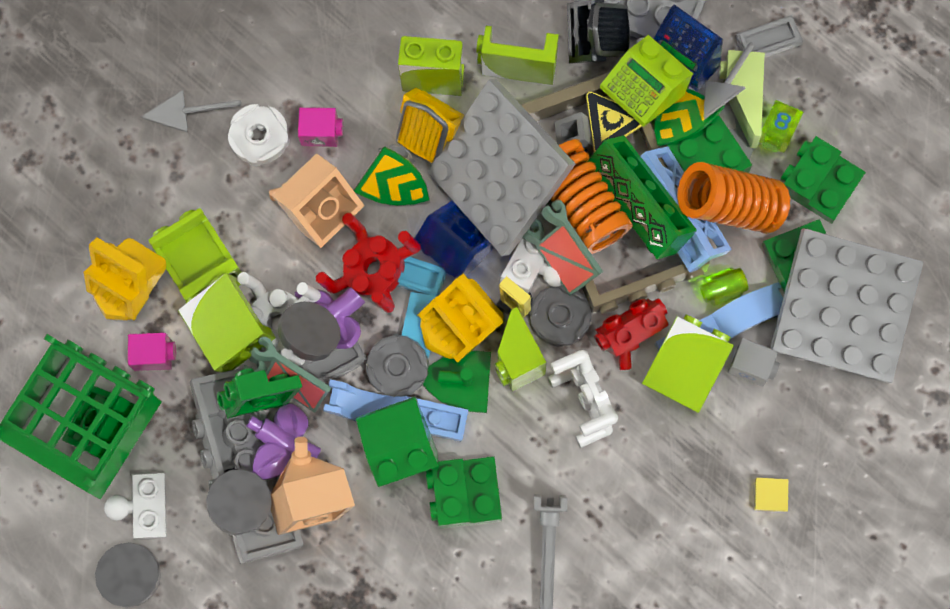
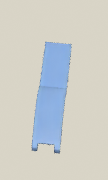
[655,282,783,351]
[323,379,468,442]

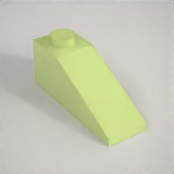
[718,50,765,148]

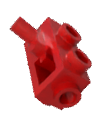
[594,298,669,370]

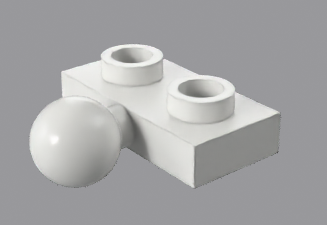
[500,229,562,294]
[104,473,167,540]

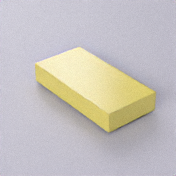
[499,276,531,318]

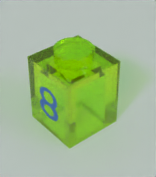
[759,100,804,153]

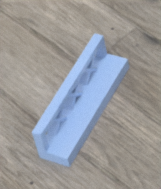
[641,146,732,272]

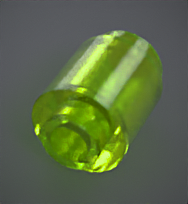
[700,267,749,306]

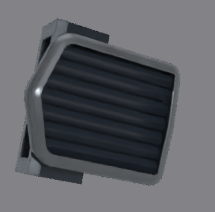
[567,0,630,64]

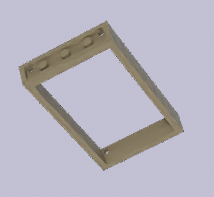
[521,73,710,315]

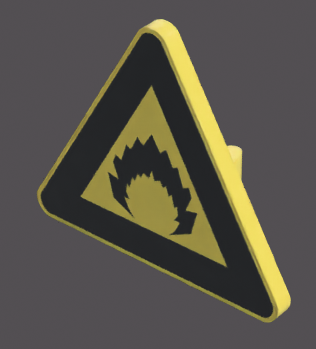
[586,92,642,153]

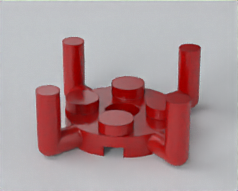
[316,213,421,313]

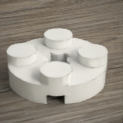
[228,104,290,166]

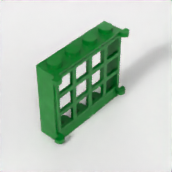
[0,334,162,500]

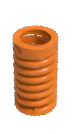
[550,139,633,254]
[677,162,790,234]

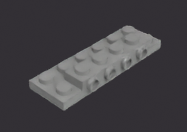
[189,366,304,564]

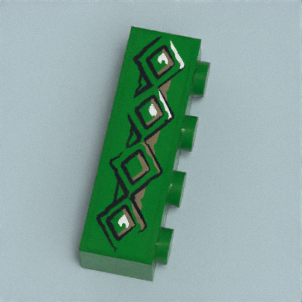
[587,136,697,260]

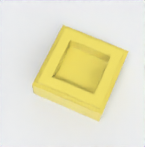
[754,478,788,512]

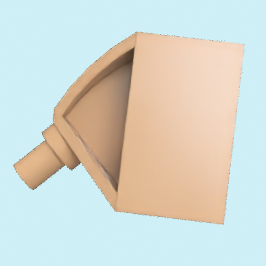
[269,153,364,248]
[270,437,355,535]

